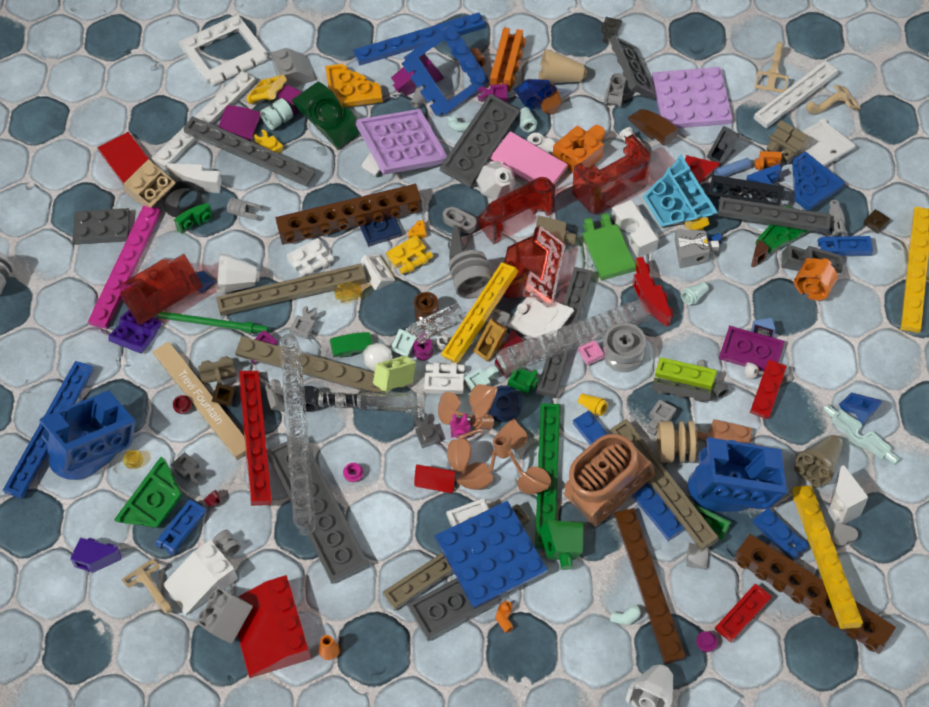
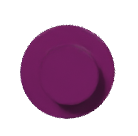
[696,631,718,652]

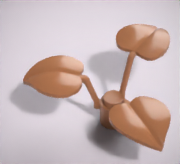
[438,384,498,474]
[456,419,551,494]

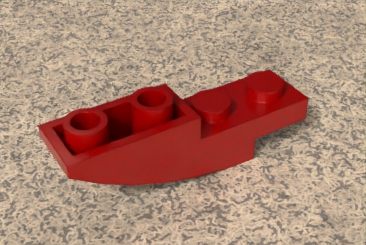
[633,256,673,327]

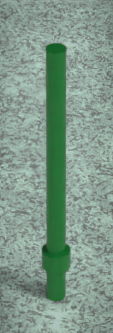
[158,311,269,334]

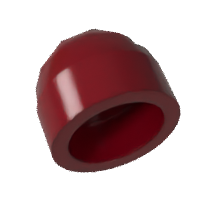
[203,489,221,507]

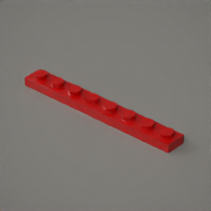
[239,370,272,506]

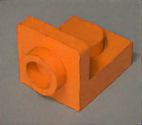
[755,151,782,171]

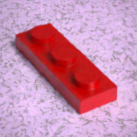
[749,359,787,420]
[715,584,772,643]

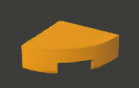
[408,220,427,239]

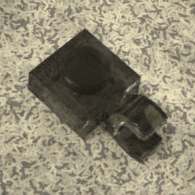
[601,17,622,43]

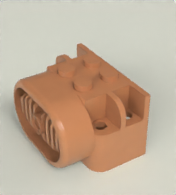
[563,434,655,528]

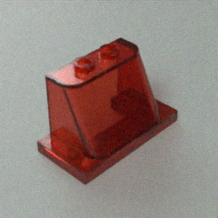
[503,226,566,308]
[118,254,203,325]

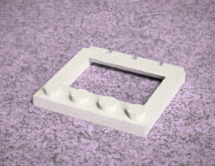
[179,14,267,86]

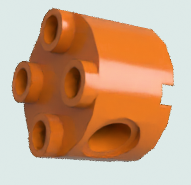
[794,258,839,301]

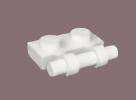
[286,238,334,277]
[424,362,465,394]

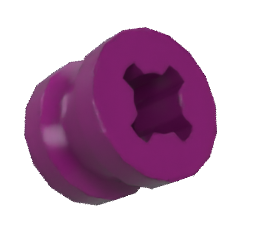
[413,337,433,361]

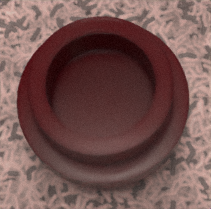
[173,395,192,414]

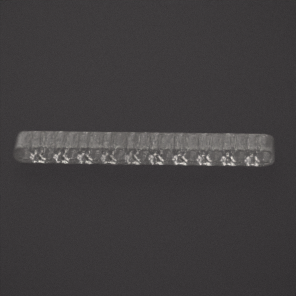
[280,334,316,536]

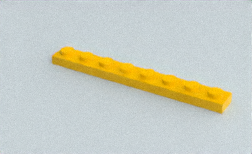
[900,206,929,333]
[791,486,863,629]

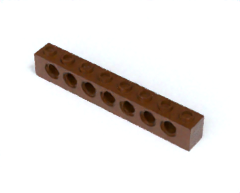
[275,183,423,245]
[734,534,896,654]

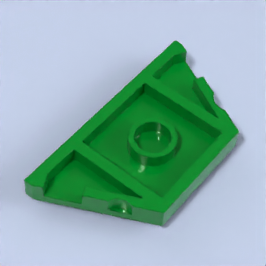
[114,457,183,528]

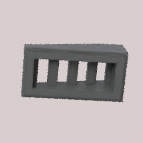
[449,225,464,261]

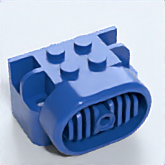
[39,390,136,480]
[688,437,787,512]

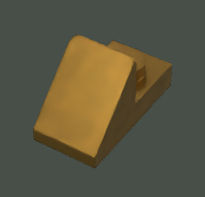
[473,319,508,362]

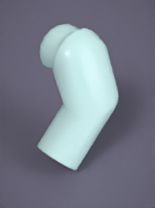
[448,115,470,132]
[610,605,641,625]

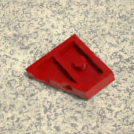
[685,155,719,184]

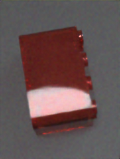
[572,134,651,214]

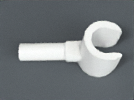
[430,336,448,351]

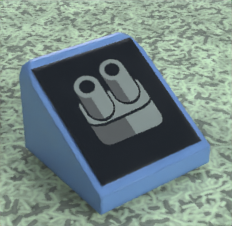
[751,318,775,338]

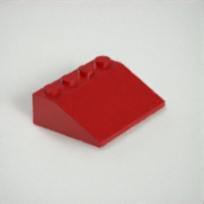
[237,575,311,679]

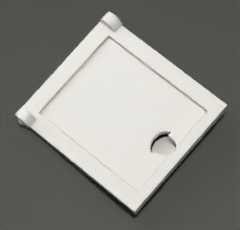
[802,118,856,166]
[506,292,574,346]

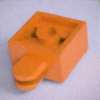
[553,125,605,177]

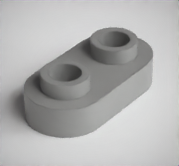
[443,207,476,234]

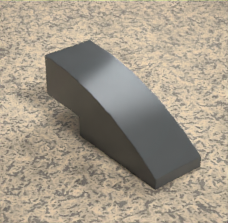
[781,245,843,273]

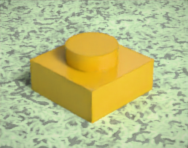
[684,217,709,230]

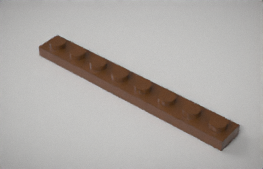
[614,508,685,665]

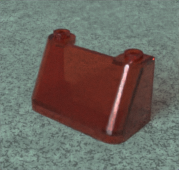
[478,177,555,245]

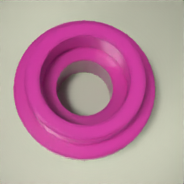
[343,463,363,482]

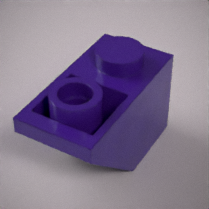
[70,537,122,573]

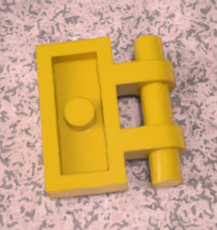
[385,235,433,275]

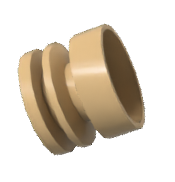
[657,421,697,463]

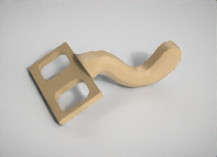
[754,42,789,93]
[805,84,861,114]
[121,558,172,614]

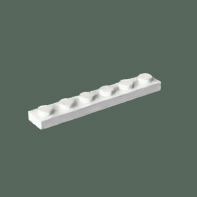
[754,61,838,129]

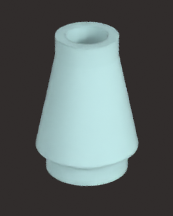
[520,107,537,133]
[681,282,709,305]

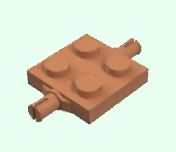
[696,419,763,446]

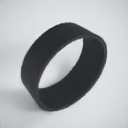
[163,181,202,218]

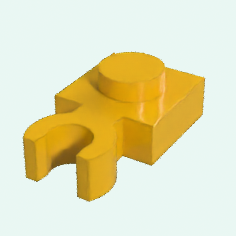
[254,130,284,153]

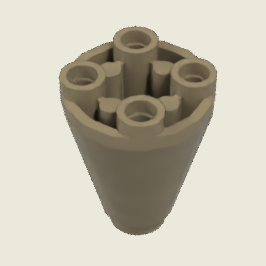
[794,435,843,487]

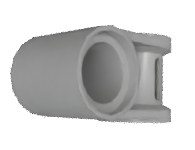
[604,73,626,107]

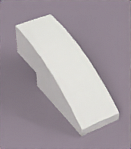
[167,163,222,193]

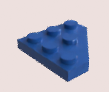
[792,151,845,211]

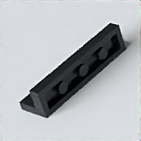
[708,175,785,206]

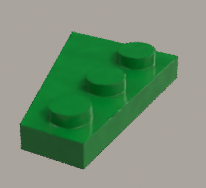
[755,205,810,254]

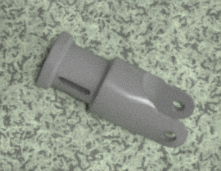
[829,200,848,237]

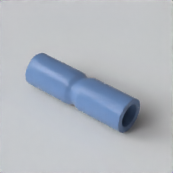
[714,158,751,177]

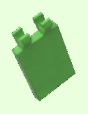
[582,213,636,281]

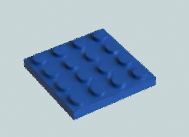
[435,500,548,609]

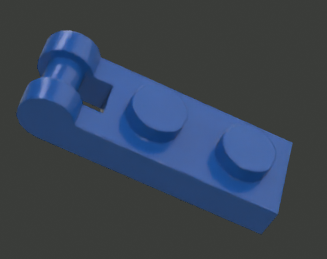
[817,236,873,256]
[156,499,207,556]
[753,508,809,561]

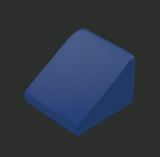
[188,270,216,293]

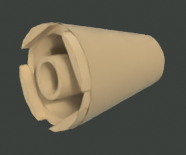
[538,49,587,84]

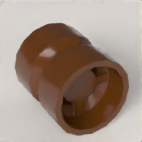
[414,292,439,327]

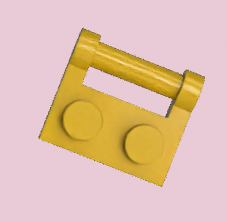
[246,74,287,104]

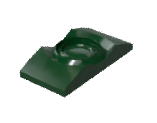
[292,81,361,150]

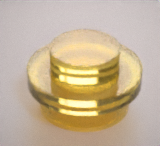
[123,450,143,469]

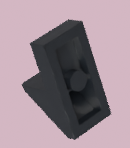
[706,126,740,166]

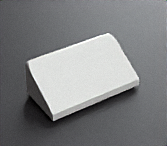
[359,254,395,290]

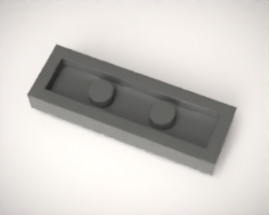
[652,377,712,402]

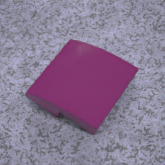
[218,105,261,141]

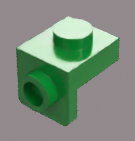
[507,366,539,394]

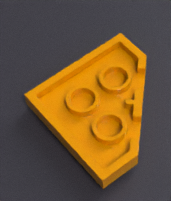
[325,64,383,107]

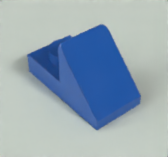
[746,164,782,185]
[839,392,882,425]

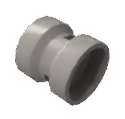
[212,530,241,559]

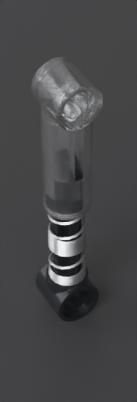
[298,386,426,416]

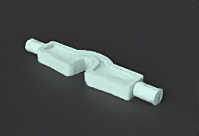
[823,404,900,465]

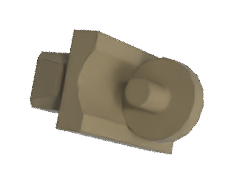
[198,356,236,384]

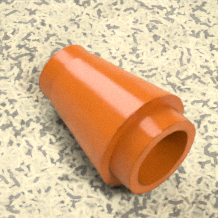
[318,635,340,660]

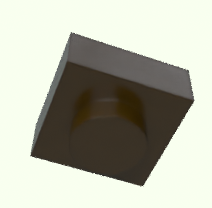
[863,209,890,234]

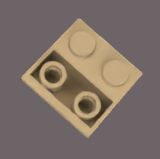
[124,159,176,208]

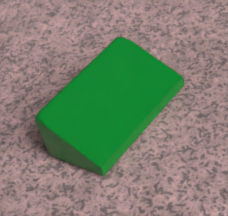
[693,504,732,540]

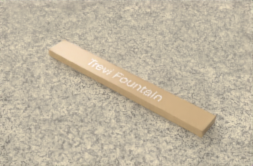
[152,341,246,460]

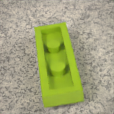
[655,357,717,390]

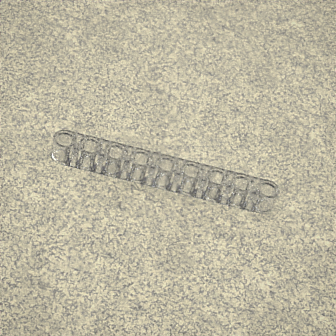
[496,299,653,373]

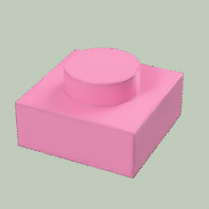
[578,340,604,366]

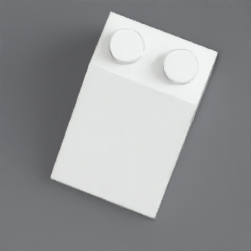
[163,540,238,616]

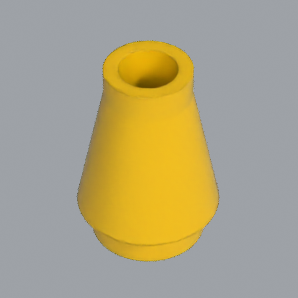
[578,393,608,416]

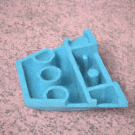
[643,154,718,227]

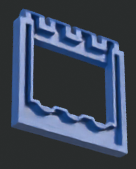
[401,24,490,116]

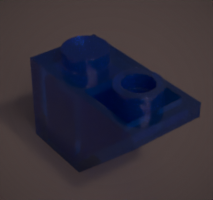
[514,79,557,111]

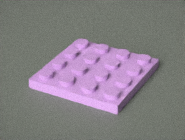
[652,67,732,128]
[356,109,447,175]

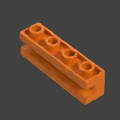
[490,27,526,92]

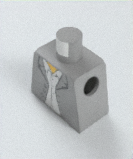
[674,229,719,268]

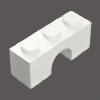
[611,200,659,257]

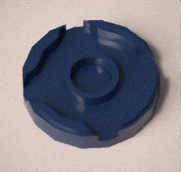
[487,385,522,422]

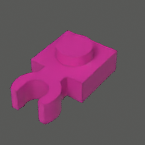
[450,414,471,438]

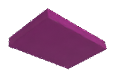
[719,325,785,371]

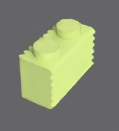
[373,355,416,391]

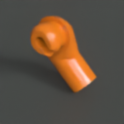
[495,601,514,633]

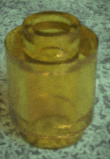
[334,281,362,303]

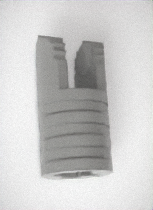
[227,198,263,221]

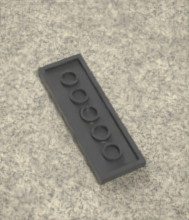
[439,94,520,188]

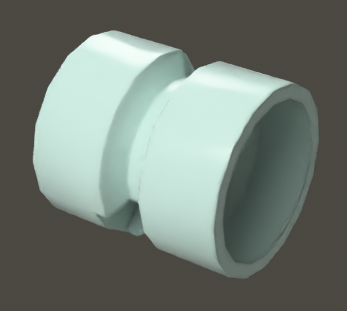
[260,98,293,130]

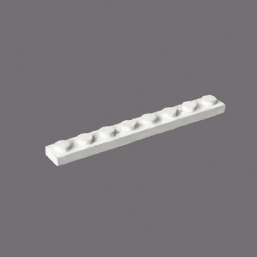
[152,71,256,170]

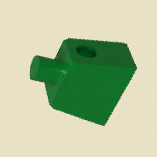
[539,520,583,570]

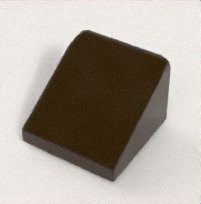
[212,383,236,407]

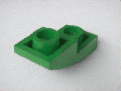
[174,203,213,234]
[329,332,372,357]

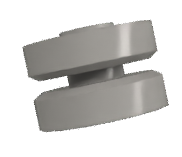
[603,323,646,372]

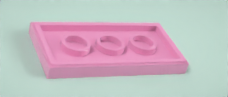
[490,132,568,194]

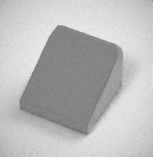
[686,543,708,570]

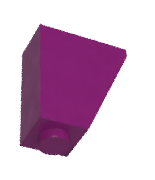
[391,54,444,96]

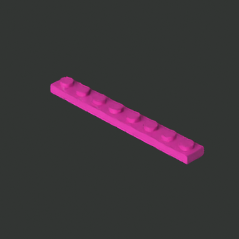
[88,205,161,329]

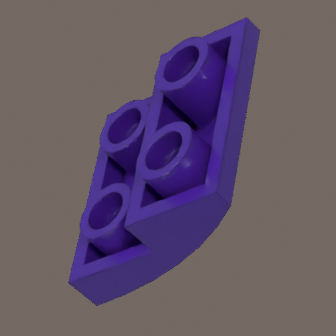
[108,309,161,354]

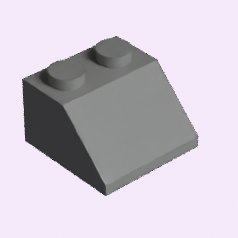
[270,48,315,89]

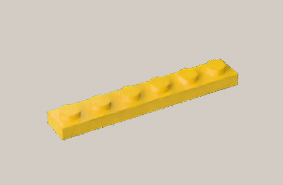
[441,262,518,364]

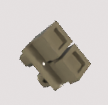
[766,120,810,164]

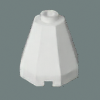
[477,161,516,201]
[216,253,260,293]
[625,665,673,707]

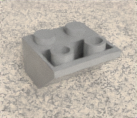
[197,586,253,644]

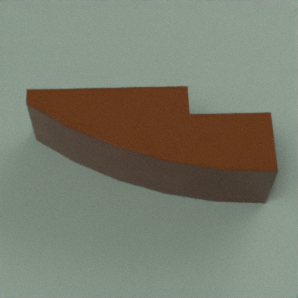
[628,109,678,146]

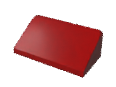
[414,464,456,493]

